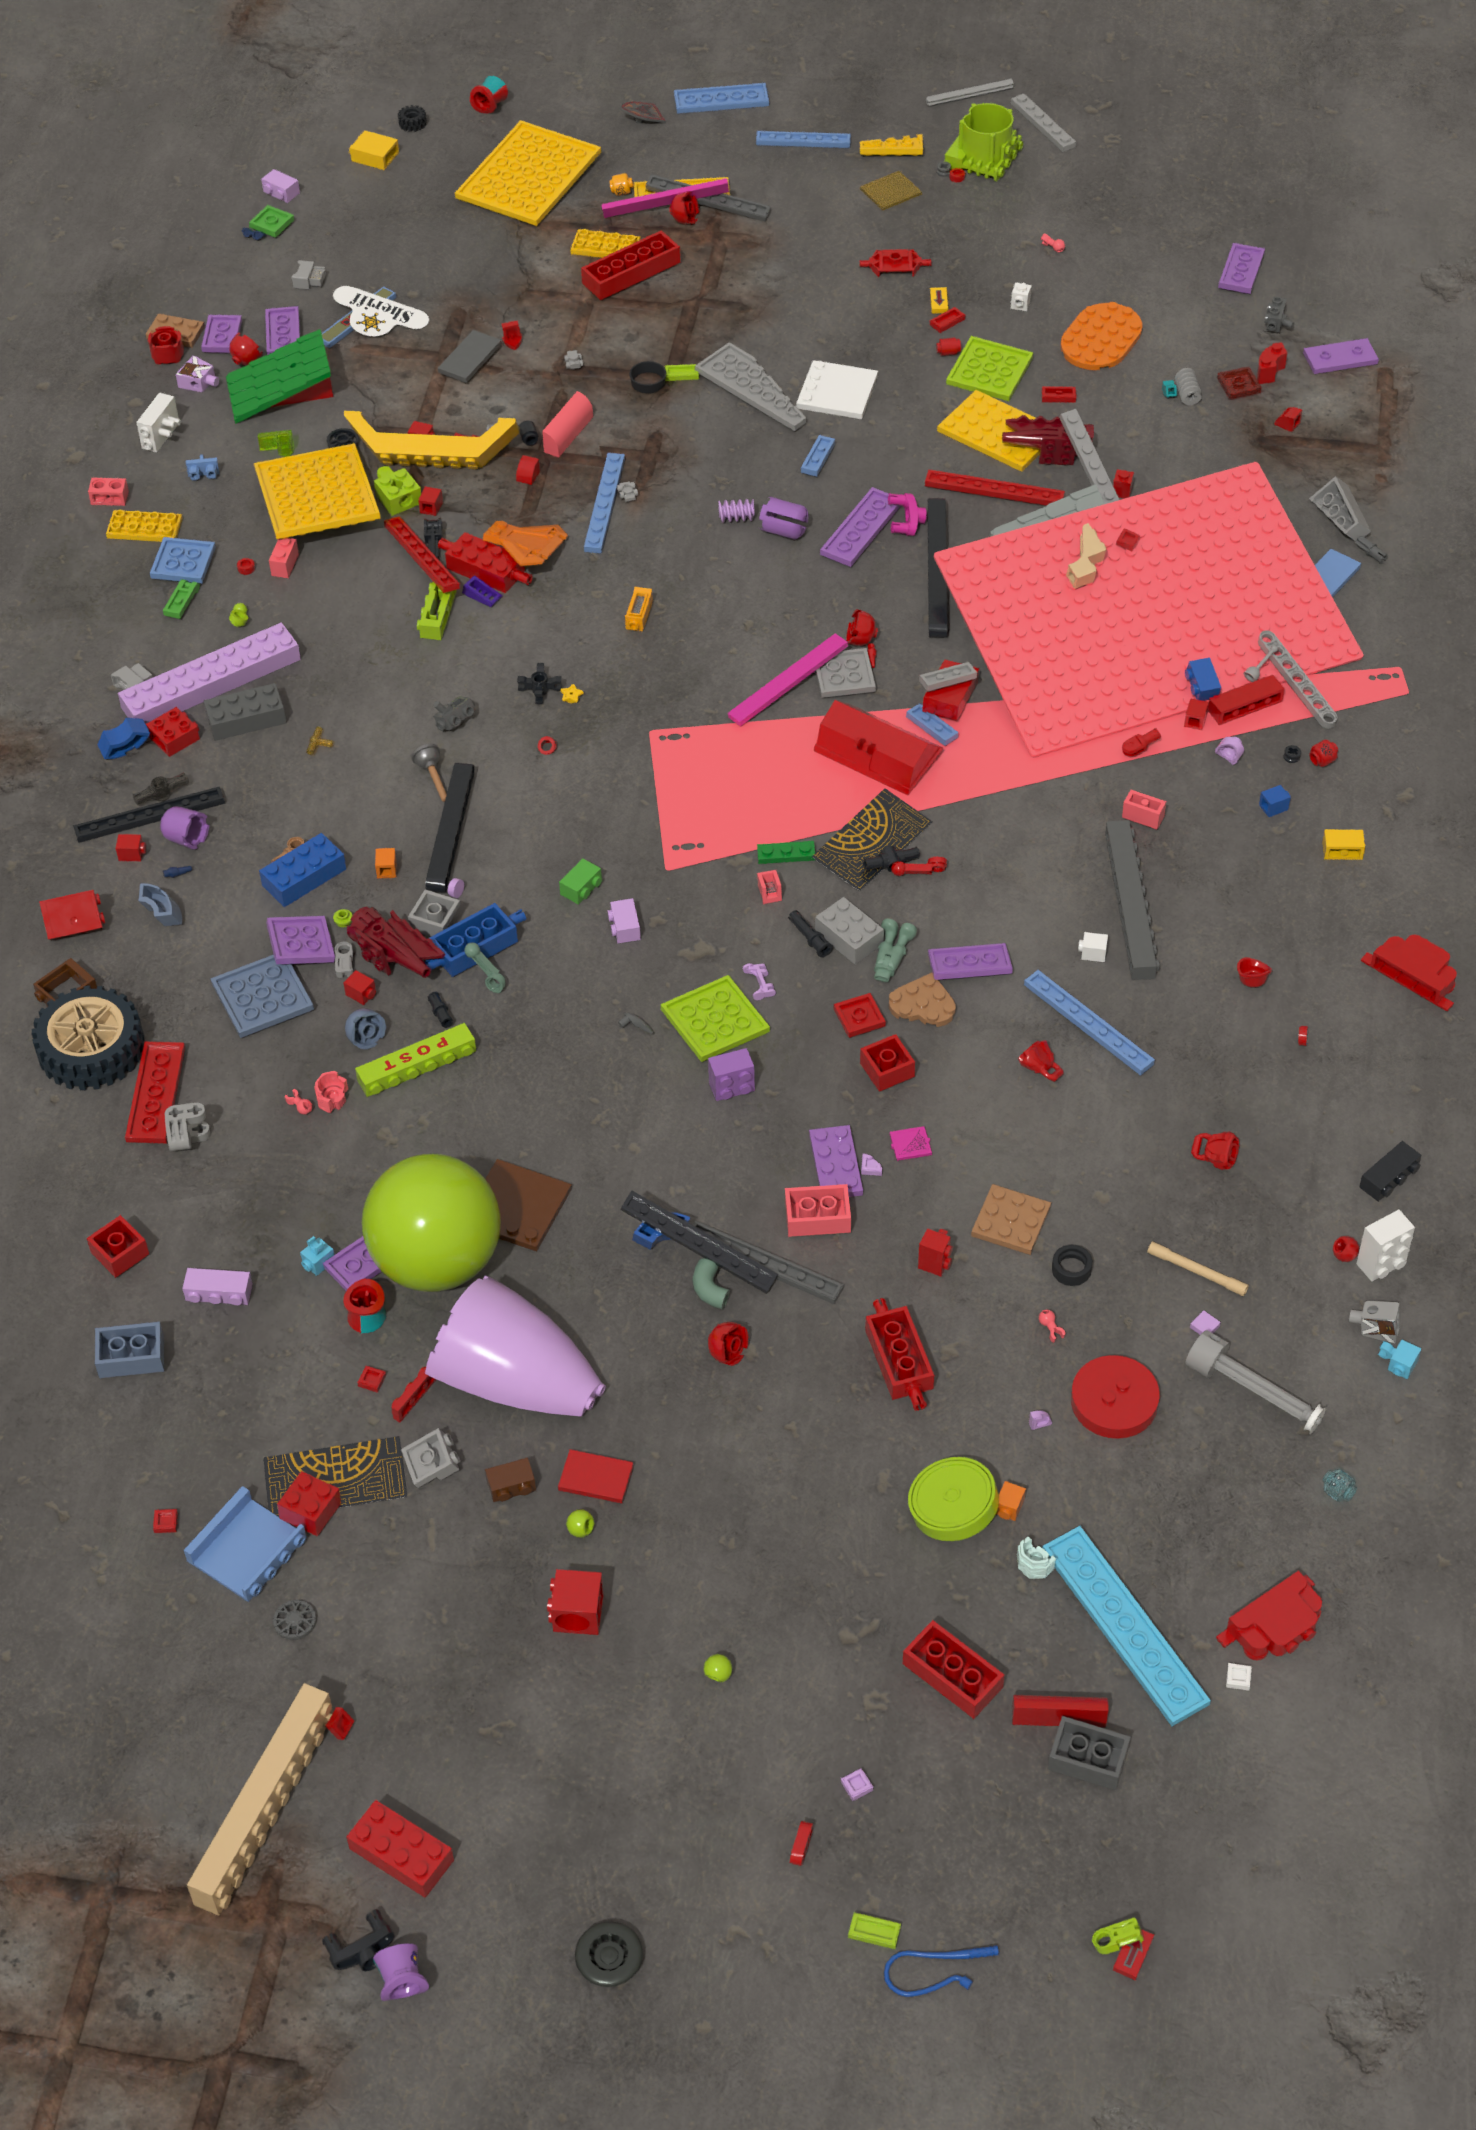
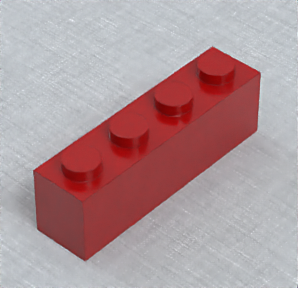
[1208,675,1285,725]

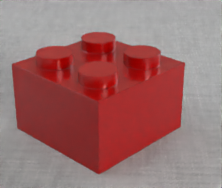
[860,1034,915,1092]
[86,1215,149,1278]
[277,1471,341,1536]

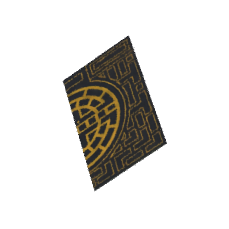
[812,788,932,891]
[263,1436,407,1517]

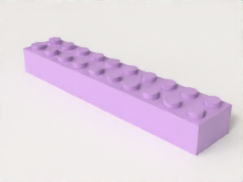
[118,622,300,724]

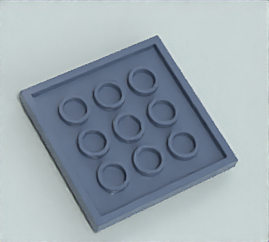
[211,955,314,1038]

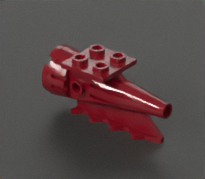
[1002,415,1094,465]
[347,906,445,978]

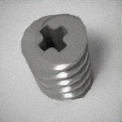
[1175,368,1202,406]

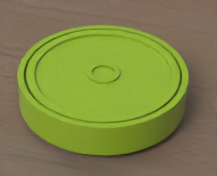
[908,1457,999,1541]

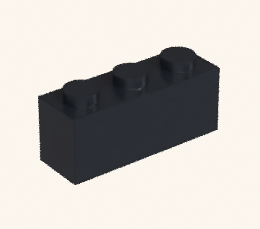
[1359,1141,1421,1202]

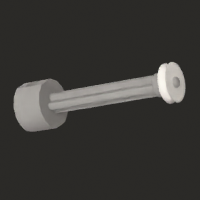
[1185,1330,1327,1435]

